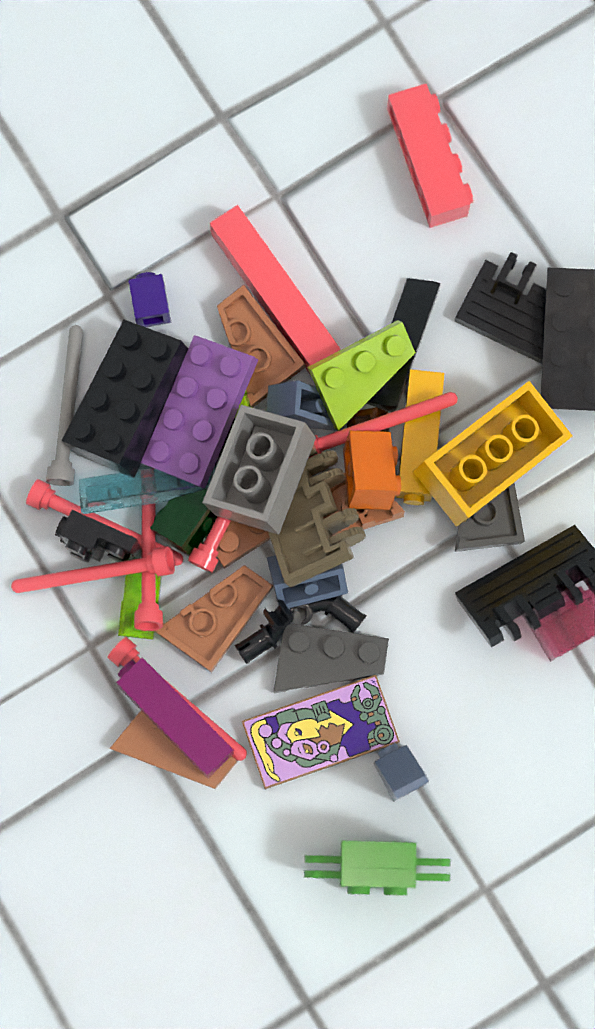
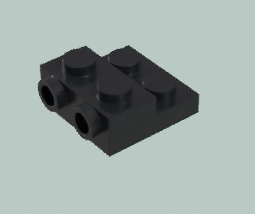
[55,510,142,563]

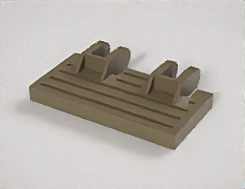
[268,444,366,588]

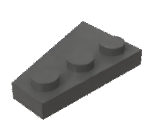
[455,483,525,552]
[273,623,389,693]

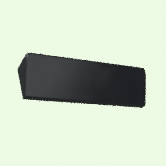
[366,278,441,412]

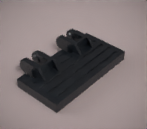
[455,252,546,364]
[455,525,595,648]

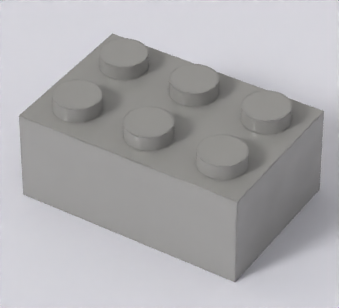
[202,405,316,535]

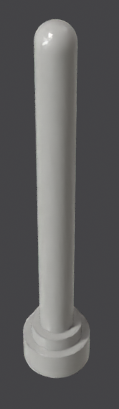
[46,325,83,486]

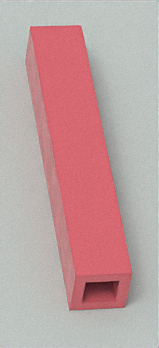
[209,205,341,374]

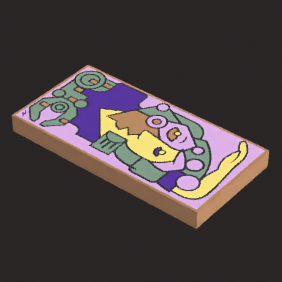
[242,675,400,790]

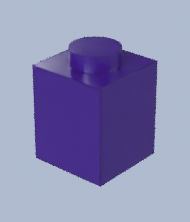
[128,272,171,327]

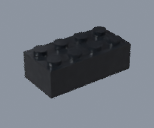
[541,268,595,411]
[61,319,188,478]

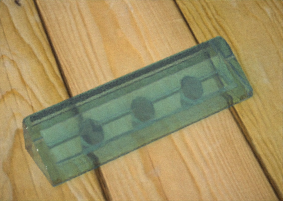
[78,463,217,514]

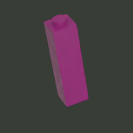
[116,657,234,779]

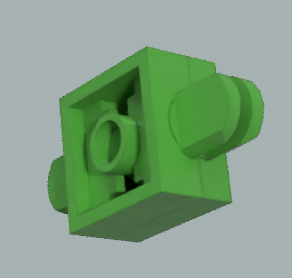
[304,841,451,895]

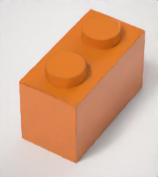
[343,430,401,510]

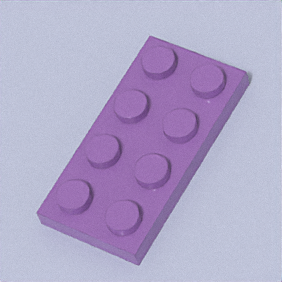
[141,335,258,489]

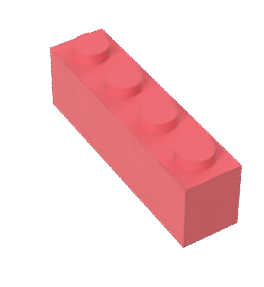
[387,83,473,228]

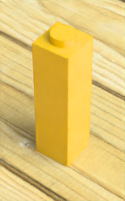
[396,369,445,505]

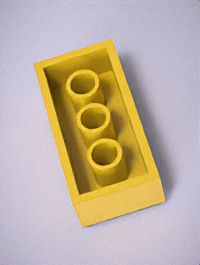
[413,381,573,527]

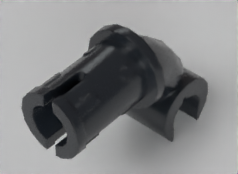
[289,595,367,633]
[234,600,294,664]

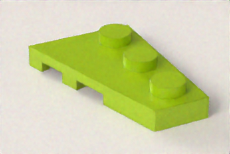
[307,320,415,431]

